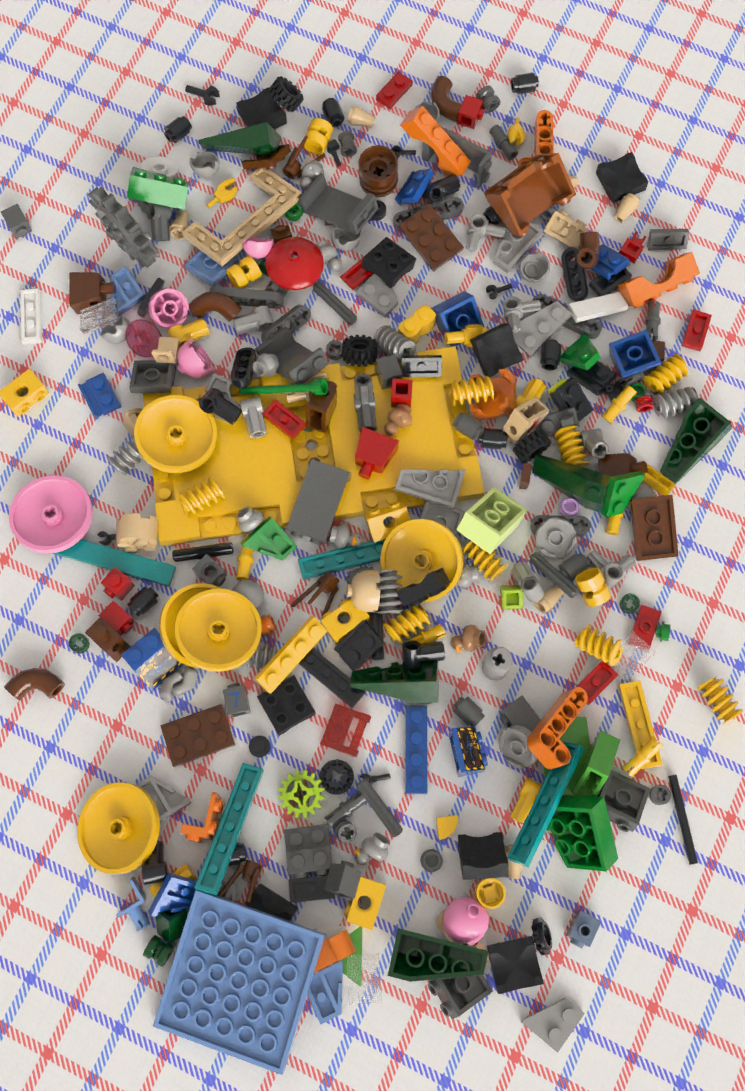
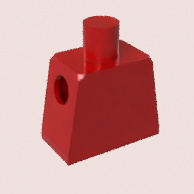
[355,427,399,479]

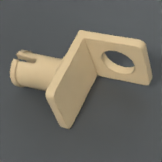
[152,337,179,365]
[286,373,330,403]

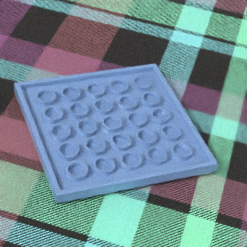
[153,890,326,1075]

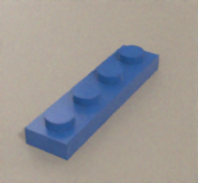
[405,706,427,794]

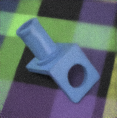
[116,876,150,931]

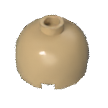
[346,570,380,612]

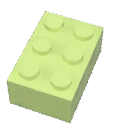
[457,487,527,554]

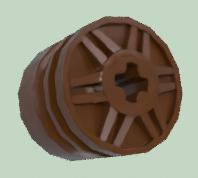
[358,145,398,197]

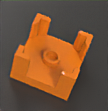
[470,368,516,421]

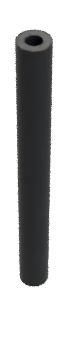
[668,774,698,865]

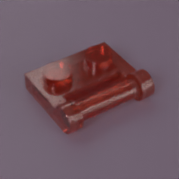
[320,703,371,757]

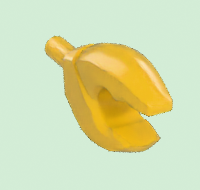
[507,117,525,146]
[206,177,238,208]

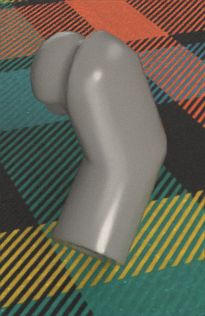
[173,666,198,697]
[159,671,183,702]

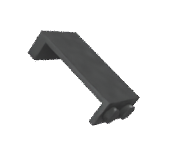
[422,127,492,189]
[299,174,378,235]
[255,327,329,384]
[286,459,352,545]

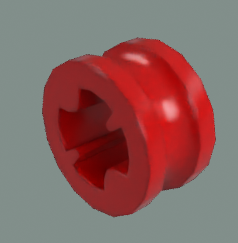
[635,396,654,412]

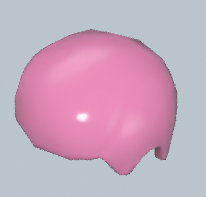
[243,237,273,259]

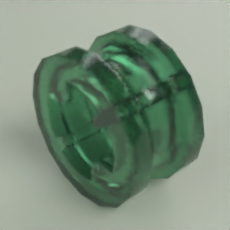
[619,593,640,614]
[68,633,90,654]

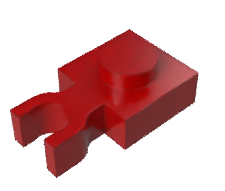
[619,231,647,264]

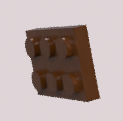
[399,204,464,272]
[630,495,679,561]
[160,704,235,767]

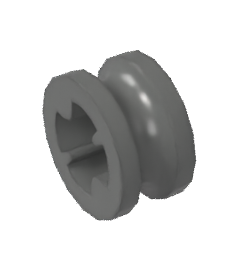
[326,340,342,360]
[649,785,671,805]
[335,820,357,843]

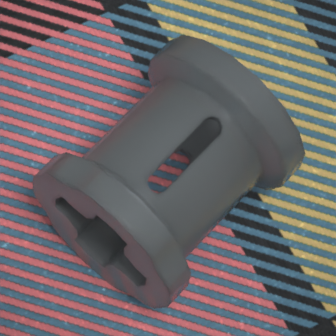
[338,131,357,157]

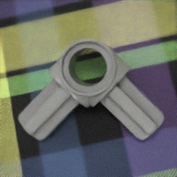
[466,213,506,252]
[503,296,541,334]
[587,550,636,588]

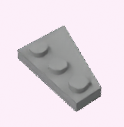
[493,222,544,273]
[513,301,572,358]
[395,469,466,509]

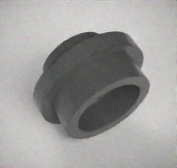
[420,849,443,872]

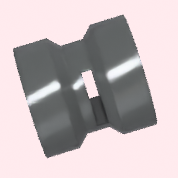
[476,85,501,113]

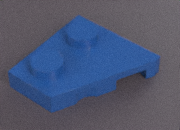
[148,873,197,917]

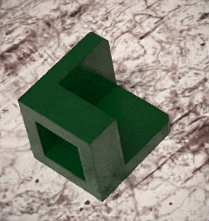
[156,909,188,943]

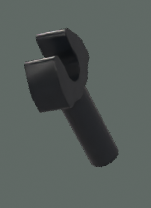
[185,85,220,106]

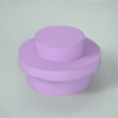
[559,498,580,516]

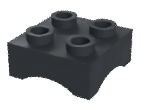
[236,87,287,130]
[596,152,649,203]
[361,237,417,289]
[470,323,524,378]
[396,568,450,607]
[257,675,316,736]
[458,832,508,880]
[246,883,298,921]
[487,936,544,994]

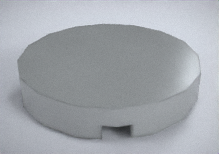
[535,517,577,559]
[499,725,538,769]

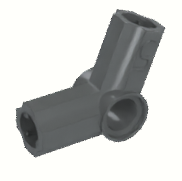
[138,200,172,241]
[354,374,377,432]

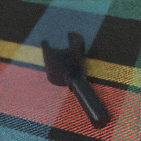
[327,139,341,167]
[391,145,416,160]
[486,284,512,300]
[97,531,116,546]
[360,773,391,785]

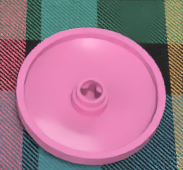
[9,476,93,553]

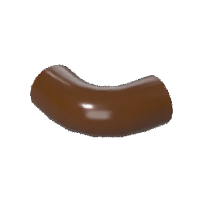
[430,76,462,122]
[577,232,600,269]
[189,291,242,322]
[4,668,65,701]

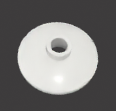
[140,156,178,178]

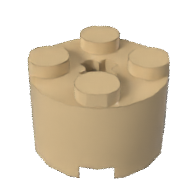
[116,513,158,553]

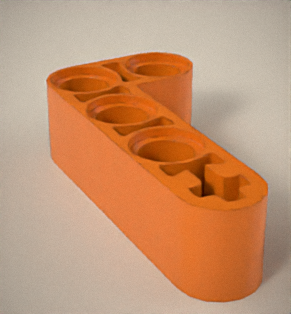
[518,110,554,167]
[527,687,588,770]
[314,929,357,973]

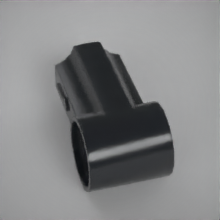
[422,174,461,202]
[199,388,242,425]
[402,641,445,669]
[142,841,167,885]

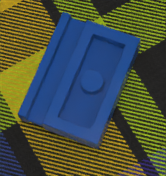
[395,169,434,205]
[591,244,630,280]
[78,372,122,419]

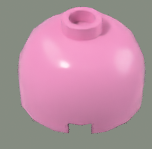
[148,288,189,328]
[177,338,215,379]
[442,897,489,945]

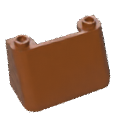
[484,153,576,237]

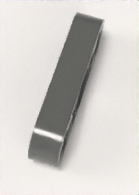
[261,305,311,342]
[530,515,591,537]

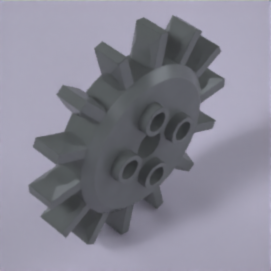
[88,186,157,268]

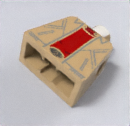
[503,397,550,444]

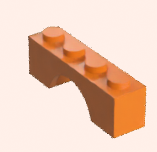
[400,106,471,177]
[618,252,700,308]

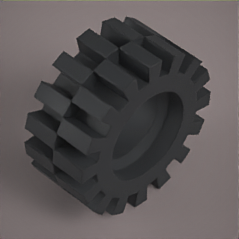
[268,76,304,112]
[342,335,378,367]
[512,428,552,464]

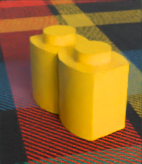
[398,304,436,344]

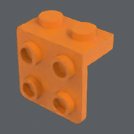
[180,792,224,843]

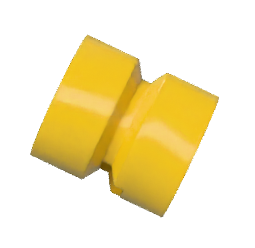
[304,118,333,155]
[226,255,262,289]
[575,568,611,607]
[474,878,506,909]

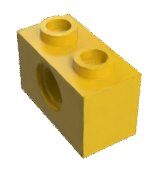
[0,369,49,417]
[364,501,410,542]
[320,598,370,645]
[344,877,386,930]

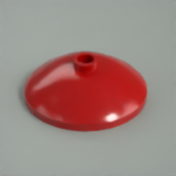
[266,237,324,290]

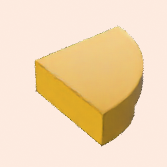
[436,815,458,840]

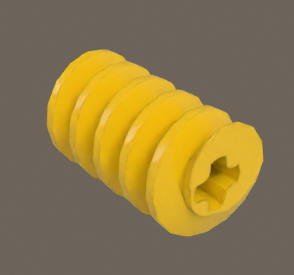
[644,354,688,394]
[450,376,494,406]
[554,425,590,468]
[179,477,225,518]
[462,541,507,582]
[383,604,431,644]
[574,624,623,666]
[697,676,743,724]

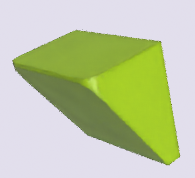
[500,585,523,610]

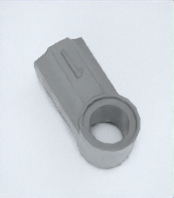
[233,306,274,335]
[240,396,267,439]
[579,428,609,459]
[511,561,544,602]

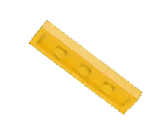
[254,616,327,694]
[618,680,663,770]

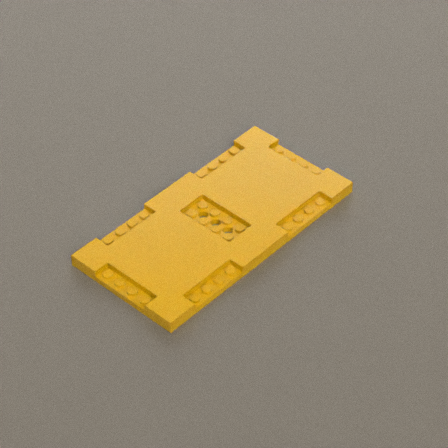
[143,346,484,546]

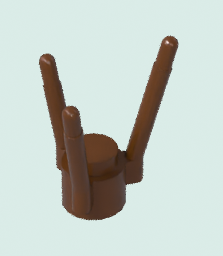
[282,136,325,179]
[291,572,340,616]
[218,860,262,906]

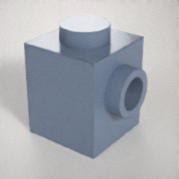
[566,910,601,949]

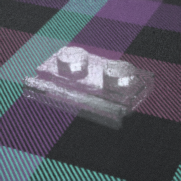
[80,297,119,334]
[607,631,656,683]
[346,953,382,1005]

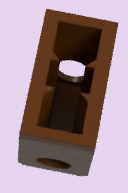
[69,272,116,314]
[306,381,337,433]
[598,453,648,476]
[85,618,131,662]

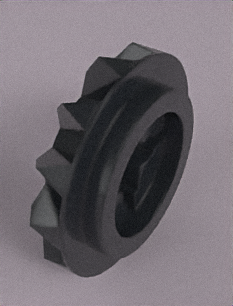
[319,759,354,795]
[531,917,552,955]

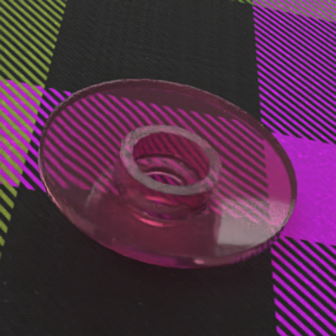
[125,319,162,357]

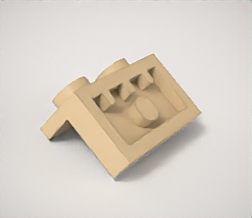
[544,210,588,249]

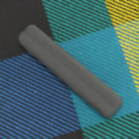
[313,281,357,325]
[530,552,579,598]
[357,778,403,837]

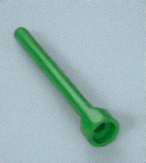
[239,378,328,395]

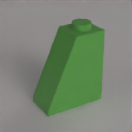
[572,730,621,796]

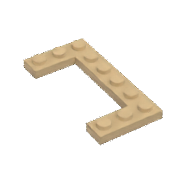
[182,168,302,267]

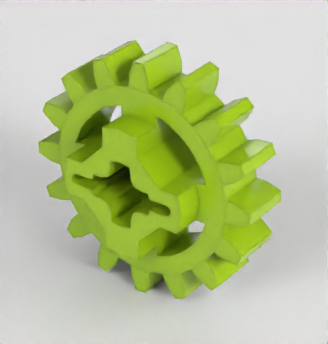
[278,770,326,818]

